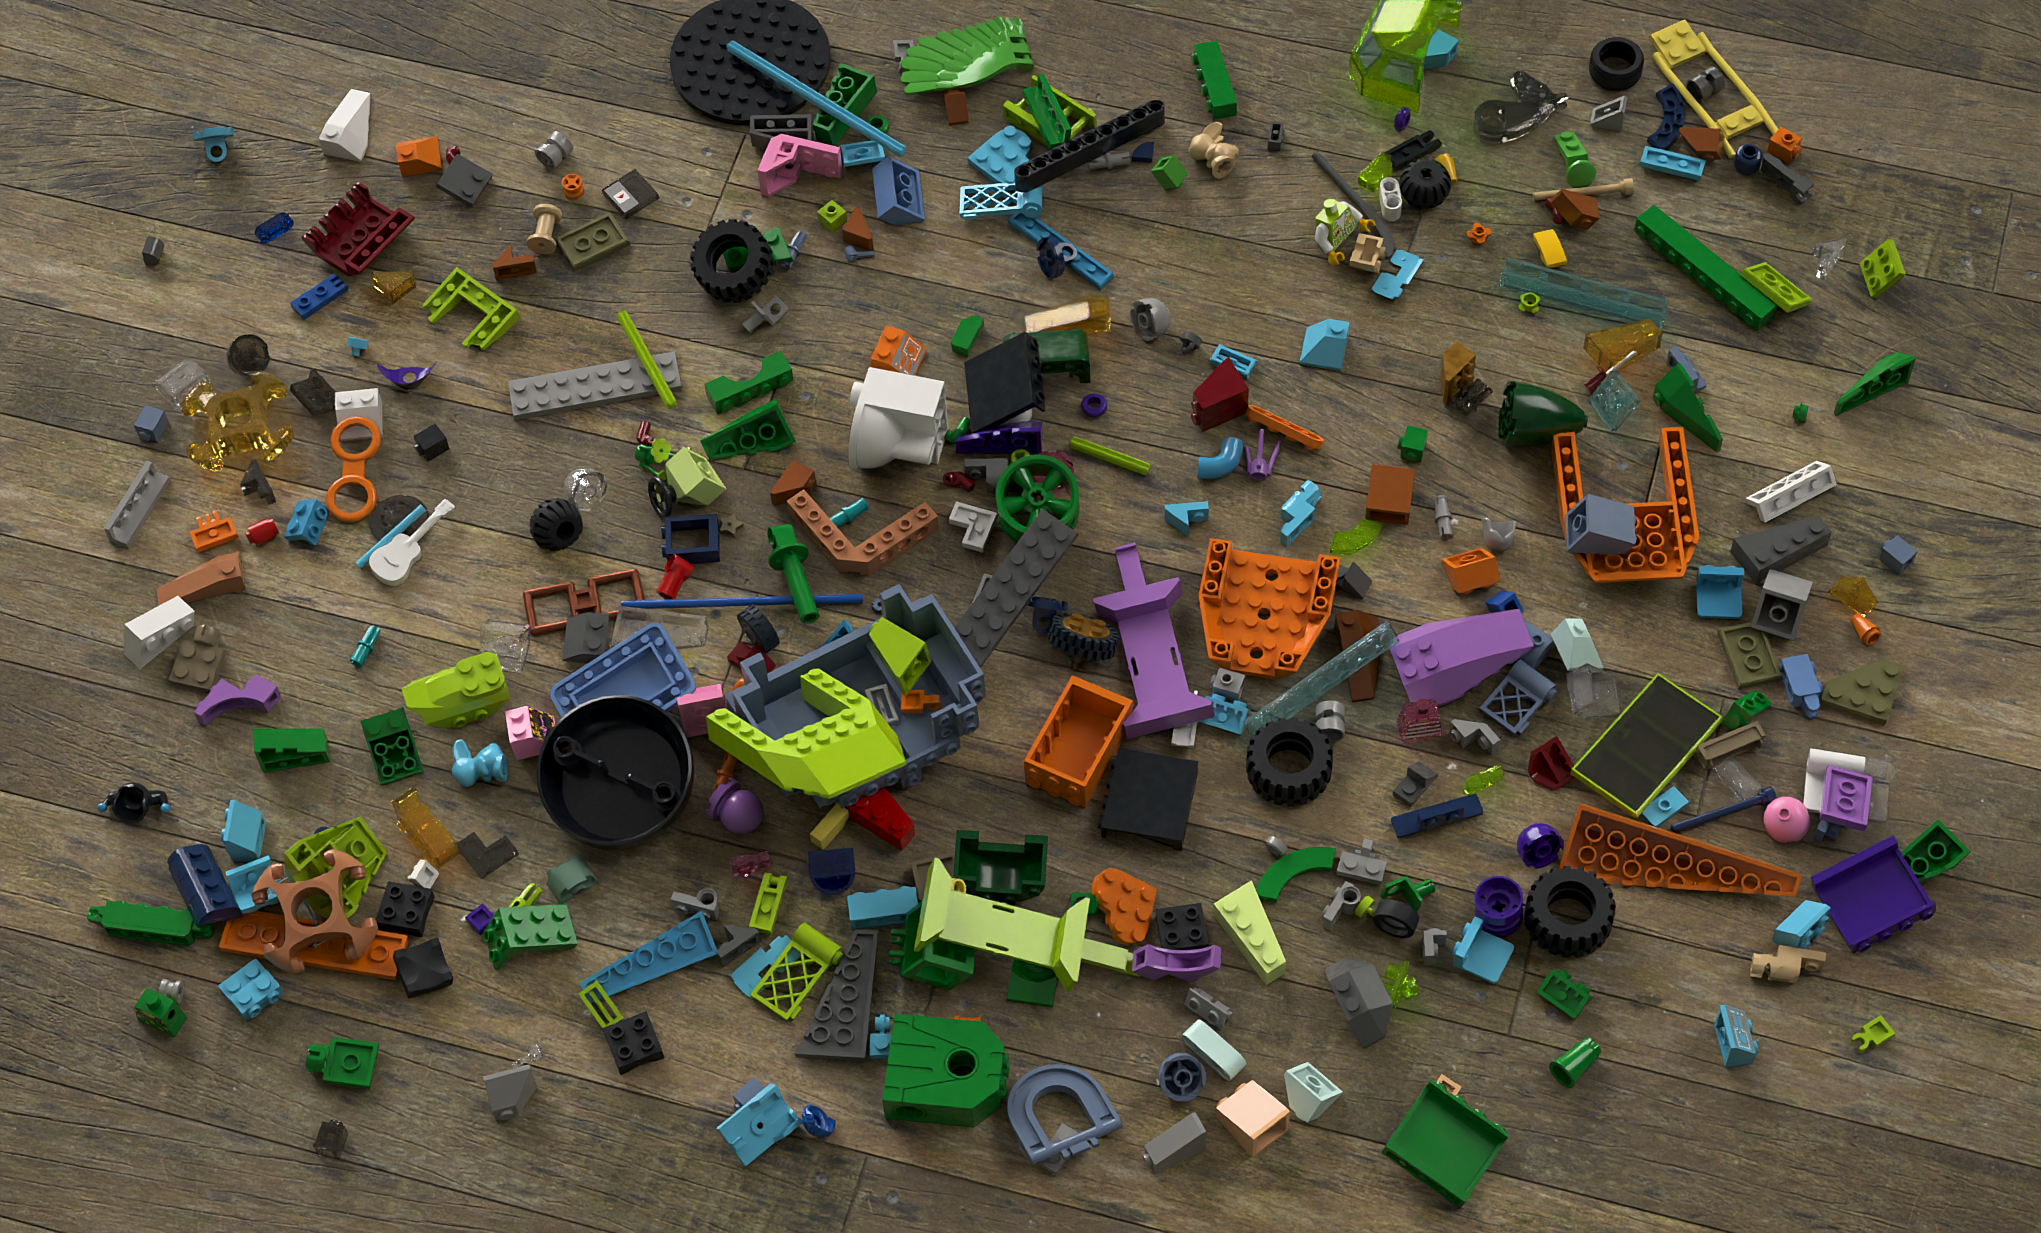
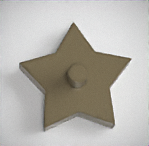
[719,513,744,537]

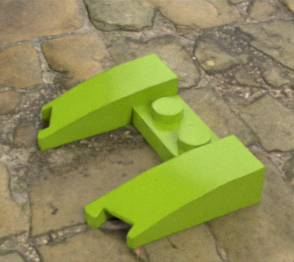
[423,267,521,350]

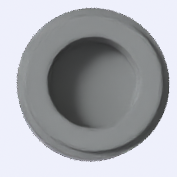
[1265,836,1288,857]

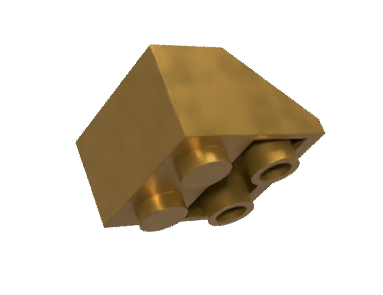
[1440,341,1476,405]

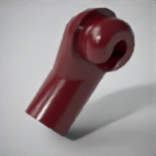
[1545,197,1564,225]
[636,421,656,447]
[943,471,975,492]

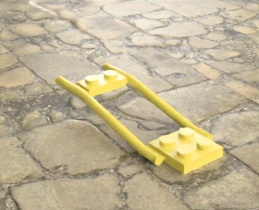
[1649,19,1778,159]

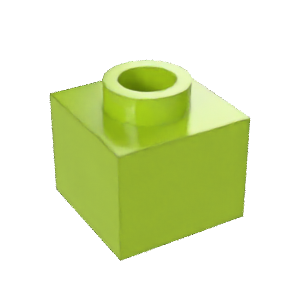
[817,200,847,233]

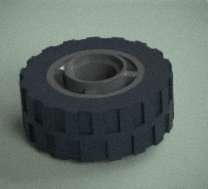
[737,605,780,653]

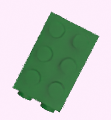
[483,904,578,969]

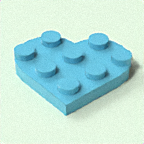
[968,126,1031,184]

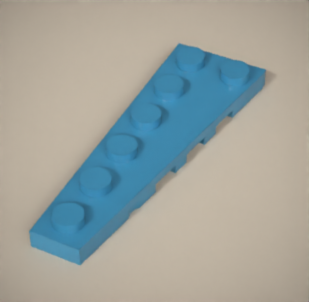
[580,911,717,1003]

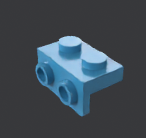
[284,498,329,546]

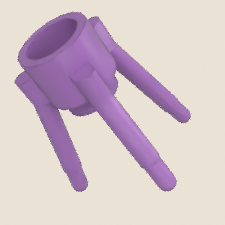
[1245,429,1282,481]

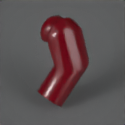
[446,146,460,165]

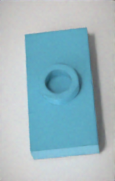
[1640,786,1689,828]

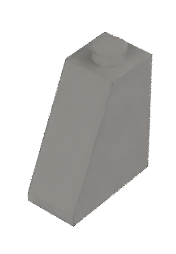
[1142,1112,1206,1174]

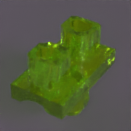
[1382,960,1419,1008]

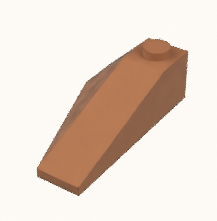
[156,551,246,605]

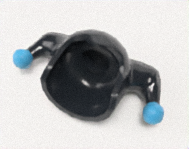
[97,782,170,823]

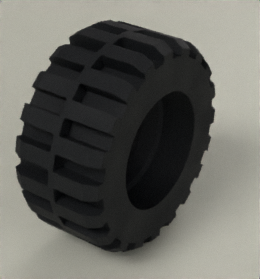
[690,219,774,303]
[1246,717,1333,807]
[1524,865,1616,958]

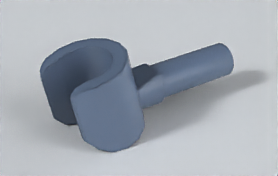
[844,246,875,262]

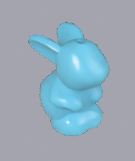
[452,739,508,788]

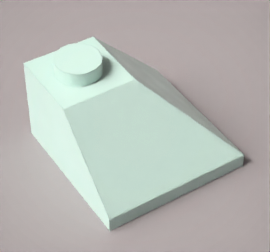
[1551,618,1604,671]
[1284,1062,1342,1123]

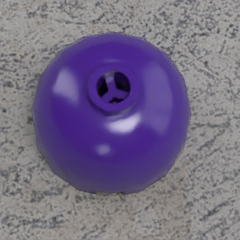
[1517,823,1564,869]

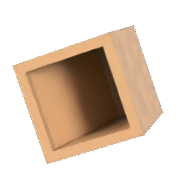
[1216,1080,1290,1158]

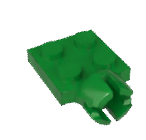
[305,1037,379,1090]

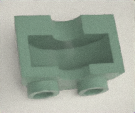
[547,855,600,904]

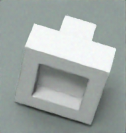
[408,860,439,888]

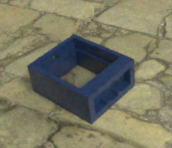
[661,514,720,564]

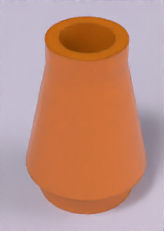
[1850,613,1881,645]

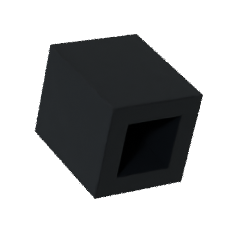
[413,423,450,462]

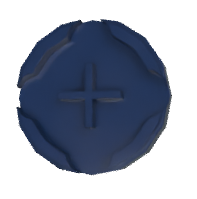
[1037,237,1077,279]
[1027,596,1068,634]

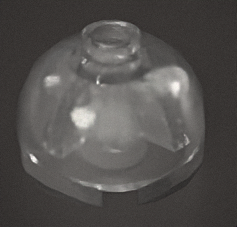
[563,467,607,511]

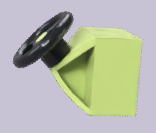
[648,447,726,518]

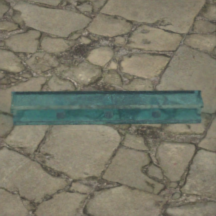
[1499,257,1669,329]

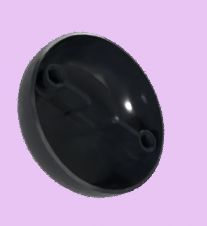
[536,695,695,850]

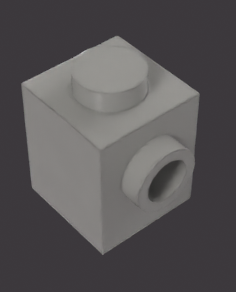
[1210,668,1245,703]

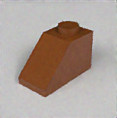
[1679,127,1724,162]
[1550,189,1600,230]
[770,460,817,505]

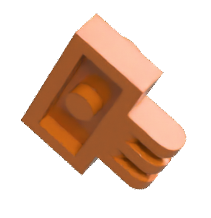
[190,510,239,553]

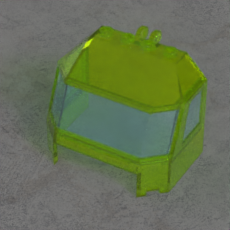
[1349,0,1463,113]

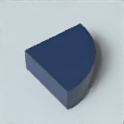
[1132,142,1154,162]

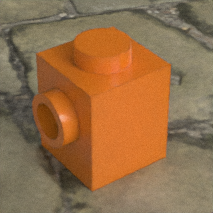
[1767,127,1802,164]

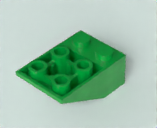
[360,707,424,785]

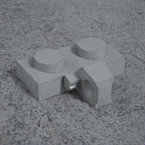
[1336,838,1387,885]

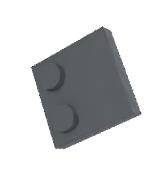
[436,154,493,208]

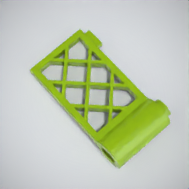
[750,922,844,1022]

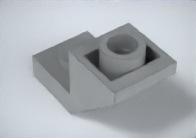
[1449,719,1500,755]

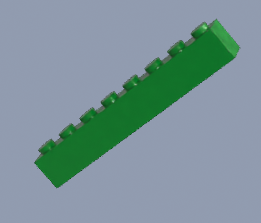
[1634,204,1778,331]

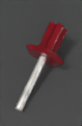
[1584,351,1637,394]

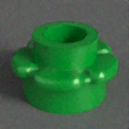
[1793,402,1808,423]

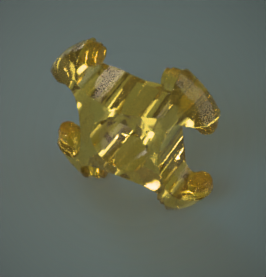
[181,370,294,473]

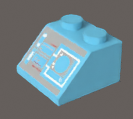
[1714,1005,1758,1068]

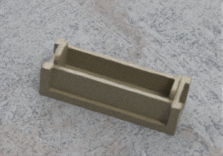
[1695,721,1766,771]

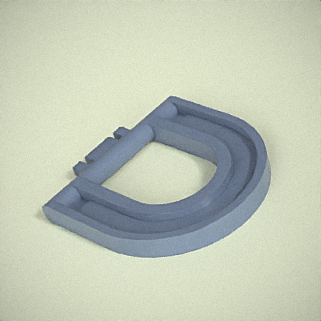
[1007,1064,1123,1165]

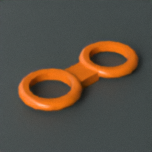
[326,416,381,523]

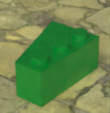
[252,728,330,773]

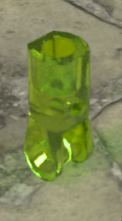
[1464,764,1505,794]

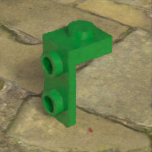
[1722,690,1772,731]

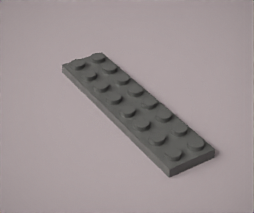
[954,509,1078,668]

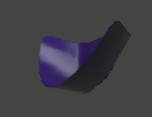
[377,361,437,390]

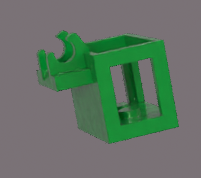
[889,902,975,990]

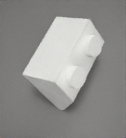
[335,388,383,442]

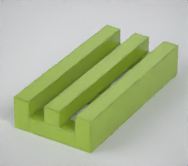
[578,981,624,1029]

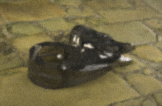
[1473,71,1568,144]

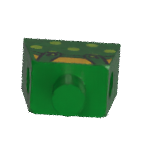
[134,988,187,1037]

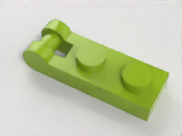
[749,872,788,935]

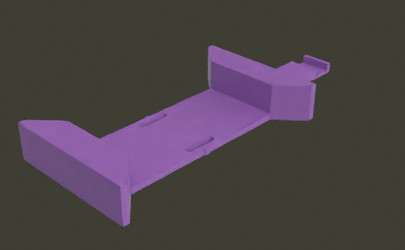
[1093,542,1215,739]

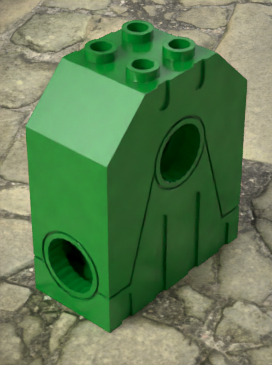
[882,1014,1010,1128]

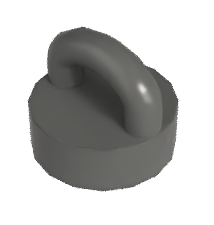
[1180,331,1202,353]

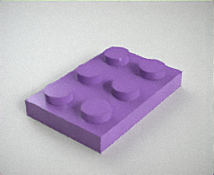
[1819,765,1873,831]

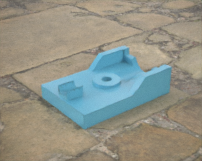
[716,1084,803,1166]

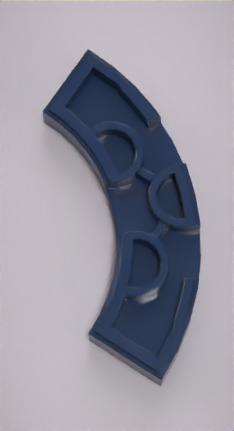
[1647,83,1685,151]

